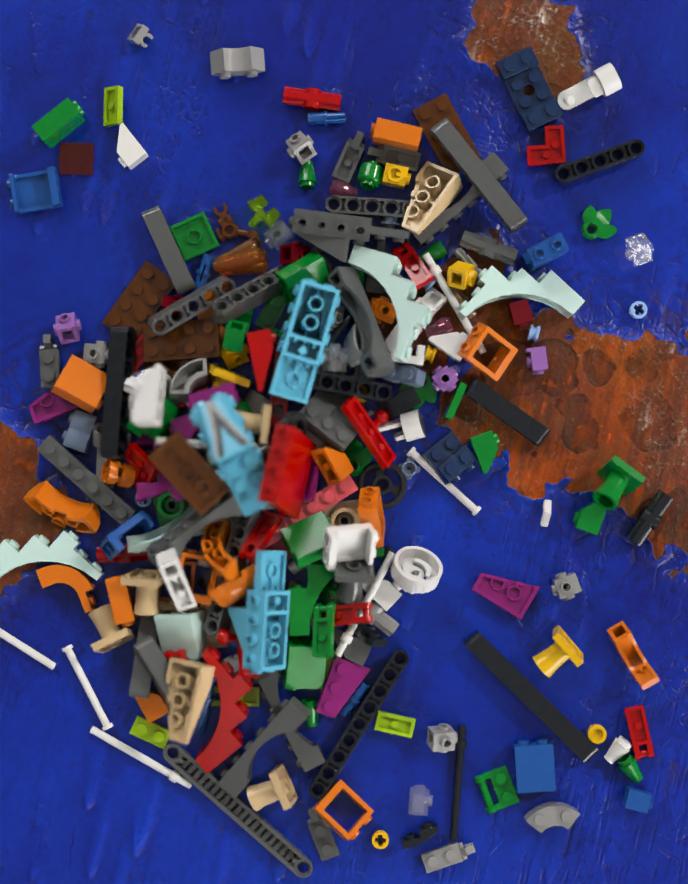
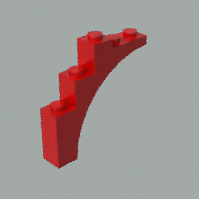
[195,644,253,774]

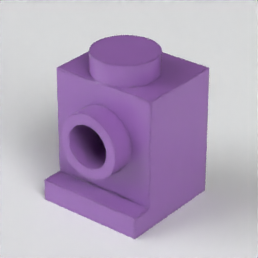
[524,346,548,375]

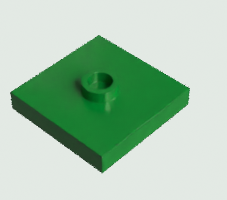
[169,211,220,262]

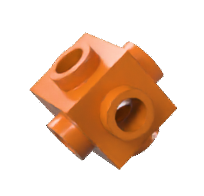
[369,296,396,325]

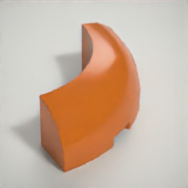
[23,480,101,533]
[201,519,239,581]
[209,563,255,608]

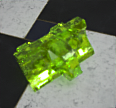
[247,195,281,230]

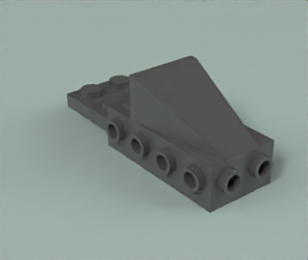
[289,208,410,263]

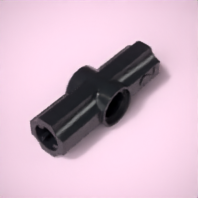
[626,490,673,546]

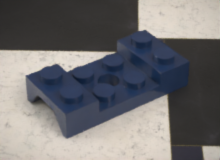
[495,46,564,134]

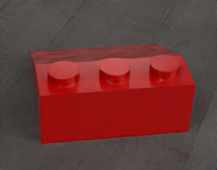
[246,329,278,394]

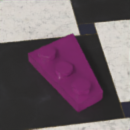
[28,389,81,425]
[471,573,540,620]
[315,656,371,718]

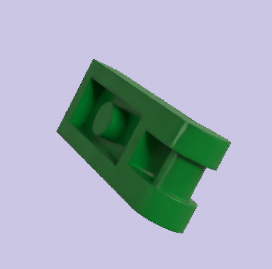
[312,603,336,658]

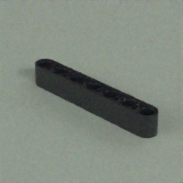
[100,327,136,459]

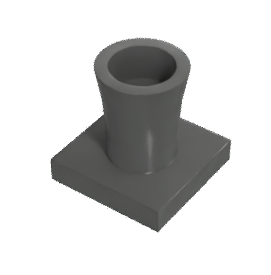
[334,559,375,604]

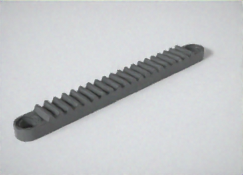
[163,742,313,878]

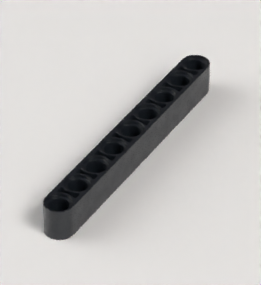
[464,631,599,764]
[309,648,409,799]

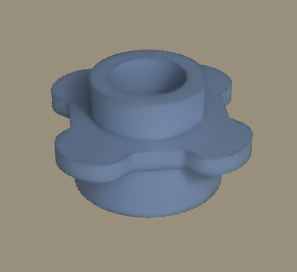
[381,217,400,229]
[398,457,421,480]

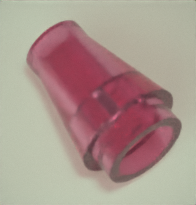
[329,179,358,197]
[424,316,454,338]

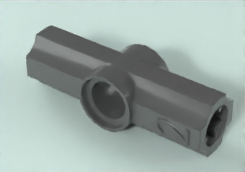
[459,230,519,266]

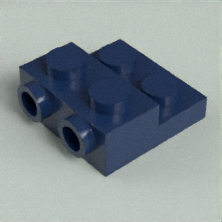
[422,431,478,485]

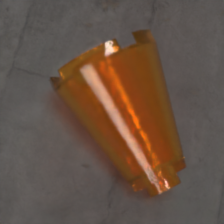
[213,236,268,275]

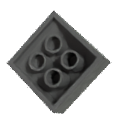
[300,379,374,452]

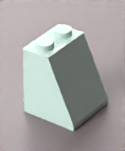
[154,609,206,661]

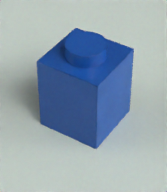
[622,785,653,814]

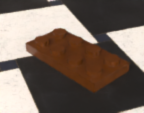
[412,93,482,173]
[102,261,175,341]
[143,318,221,363]
[147,430,230,515]

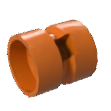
[101,458,136,489]

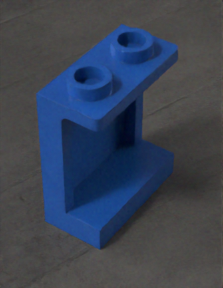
[7,166,63,215]
[521,233,570,273]
[99,510,154,561]
[513,739,556,793]

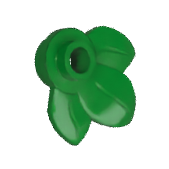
[581,205,617,240]
[399,373,437,410]
[343,438,373,477]

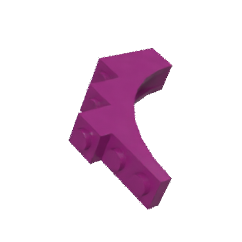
[153,382,241,502]

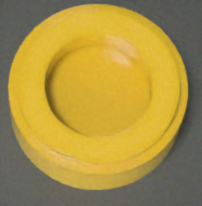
[587,724,607,744]

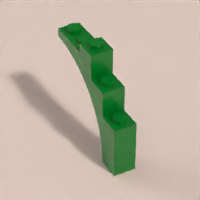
[288,547,384,637]

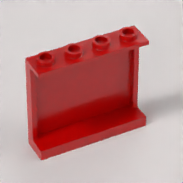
[257,423,316,519]

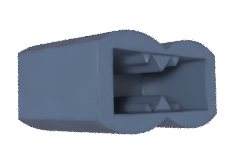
[381,362,426,387]
[61,409,99,454]

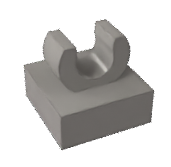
[127,23,153,47]

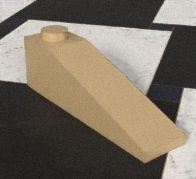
[402,161,463,235]
[166,657,215,745]

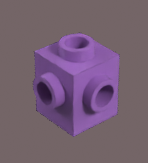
[53,312,82,345]
[431,365,458,393]

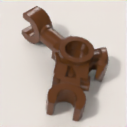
[213,203,259,242]

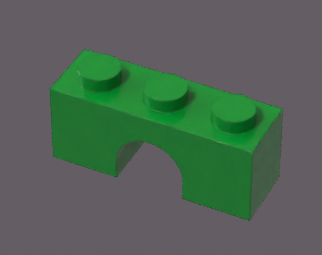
[222,309,254,353]

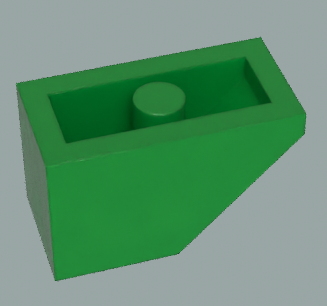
[469,430,500,474]
[572,502,607,535]

